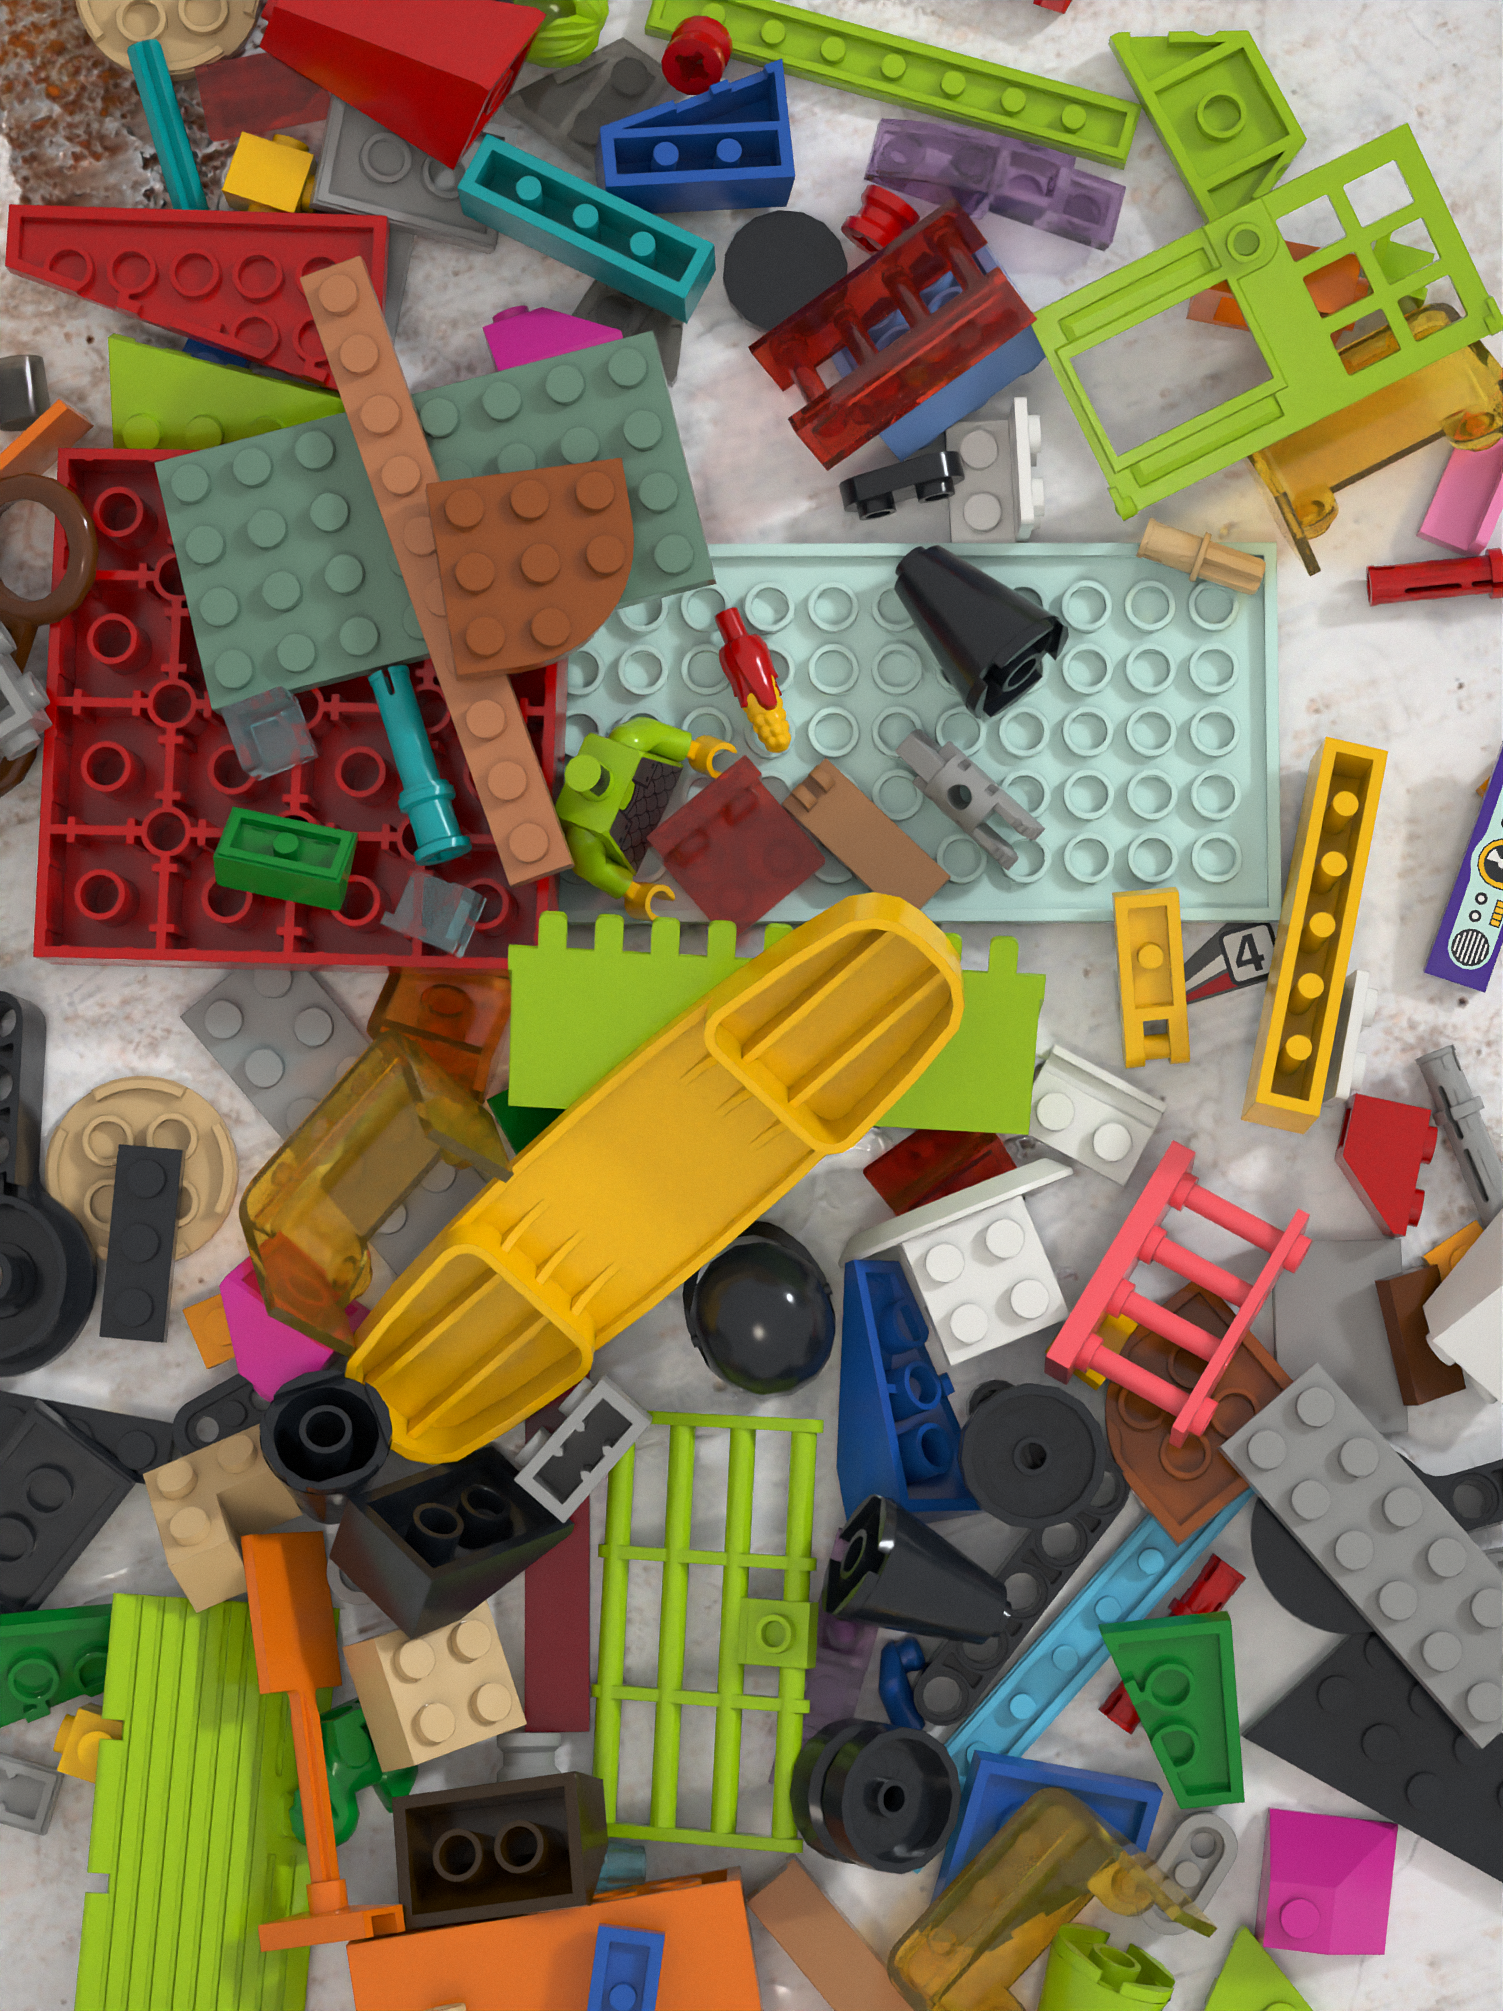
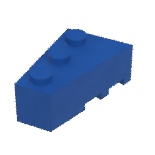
[594,59,795,214]

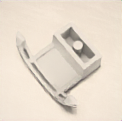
[838,1158,1075,1366]

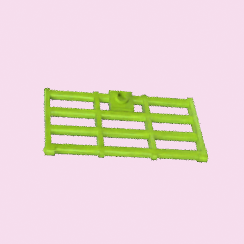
[590,1411,824,1853]

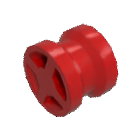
[661,16,733,95]
[841,184,920,263]

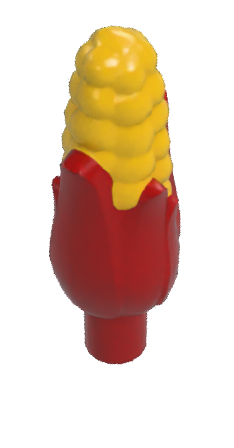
[714,607,791,753]

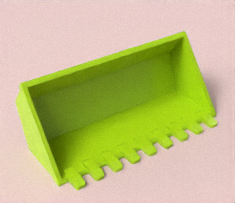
[508,911,1046,1135]

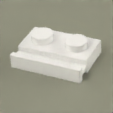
[1027,1044,1168,1187]

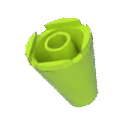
[1037,1923,1175,2011]

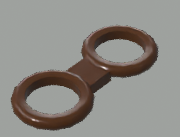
[0,472,99,798]

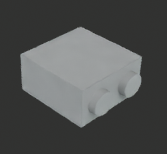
[514,1374,653,1523]

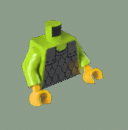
[554,717,737,922]

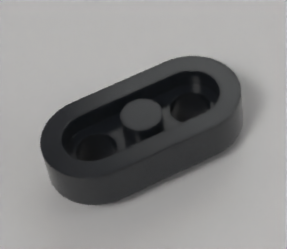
[839,451,965,520]
[172,1373,266,1456]

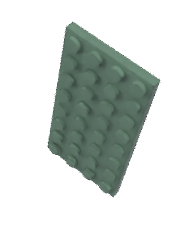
[154,330,717,714]

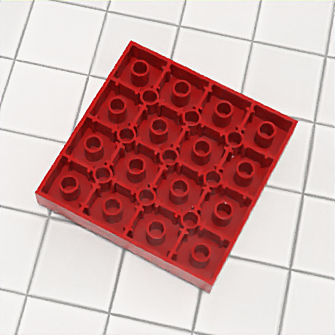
[33,448,569,977]

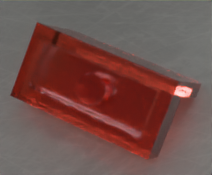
[194,52,330,142]
[863,1129,1017,1217]

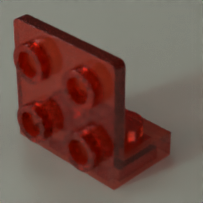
[646,755,825,939]

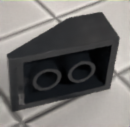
[329,1445,575,1640]

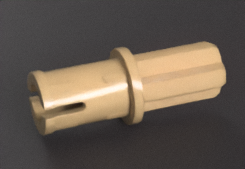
[1136,518,1266,595]

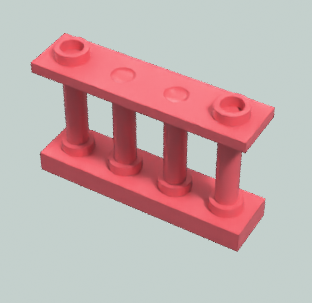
[1044,1140,1313,1449]

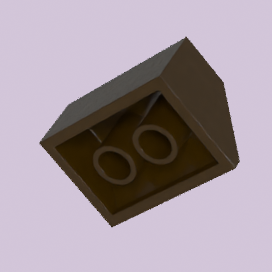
[392,1771,608,1931]

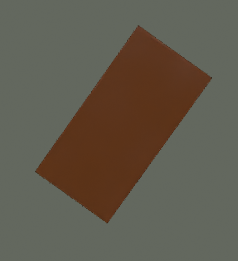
[1375,1264,1466,1406]

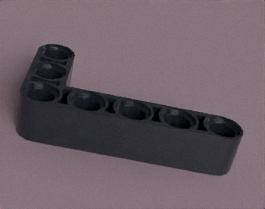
[912,1380,1130,1726]

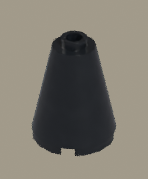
[894,545,1069,719]
[259,1369,392,1525]
[821,1494,1012,1645]

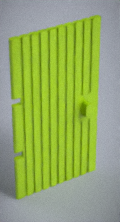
[74,1593,340,2011]

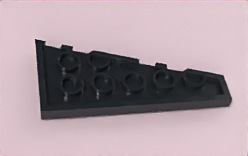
[1241,1631,1503,1883]

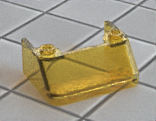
[1243,303,1503,576]
[239,1030,514,1357]
[887,1787,1218,2011]

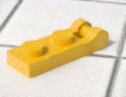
[1112,887,1190,1068]

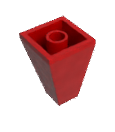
[259,0,547,171]

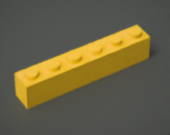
[1241,737,1388,1134]

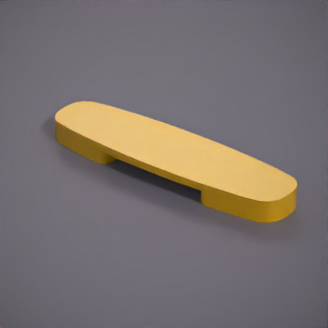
[345,892,965,1465]

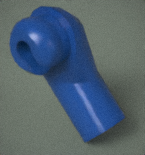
[878,1636,926,1730]

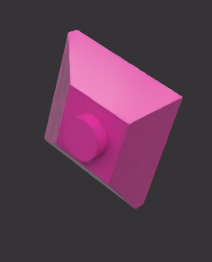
[482,305,623,372]
[219,1237,371,1403]
[1254,1807,1398,1955]

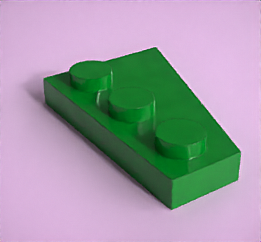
[0,1603,112,1728]
[1098,1611,1245,1809]

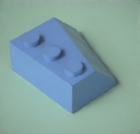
[827,208,1046,462]

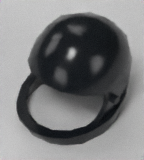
[682,1221,836,1399]

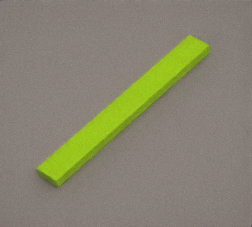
[645,0,1142,170]

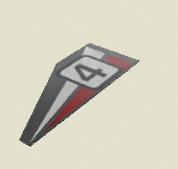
[1184,903,1283,1005]

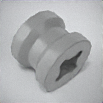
[497,1732,561,1782]

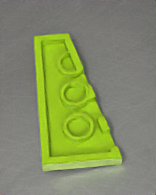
[108,333,346,450]

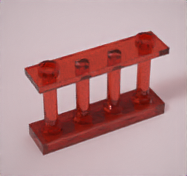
[748,197,1037,471]

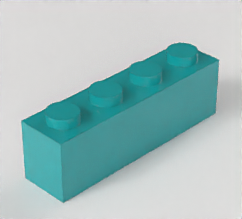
[457,133,716,324]

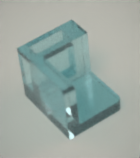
[221,686,318,781]
[380,870,487,959]

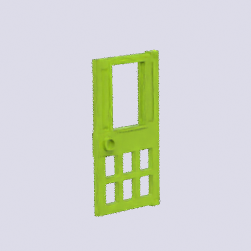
[1026,122,1503,521]

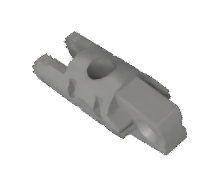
[895,729,1045,871]

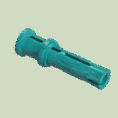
[368,665,472,866]

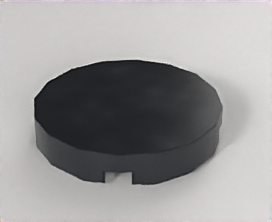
[723,210,848,338]

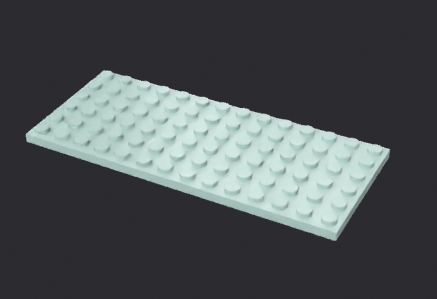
[559,542,1282,925]

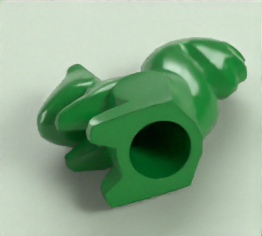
[288,1697,418,1847]

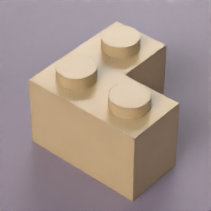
[143,1424,303,1613]

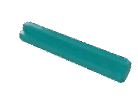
[127,39,209,210]

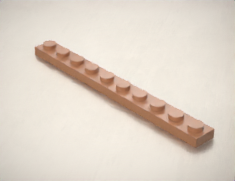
[300,256,575,889]

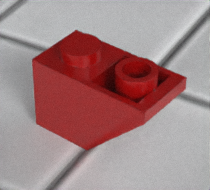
[1334,1093,1438,1238]

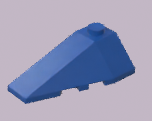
[836,1260,986,1524]

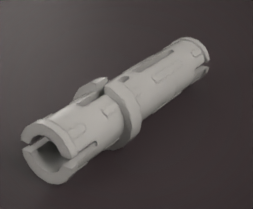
[1415,1044,1503,1229]

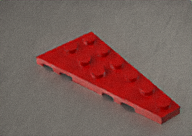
[5,204,390,393]

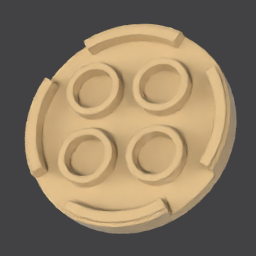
[75,0,263,82]
[45,1076,239,1262]

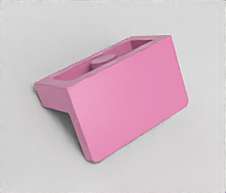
[1416,417,1503,557]

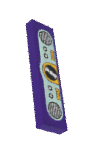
[1423,741,1503,993]

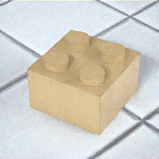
[342,1599,527,1773]

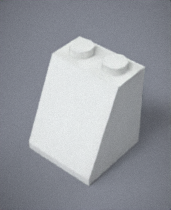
[1423,1208,1503,1405]

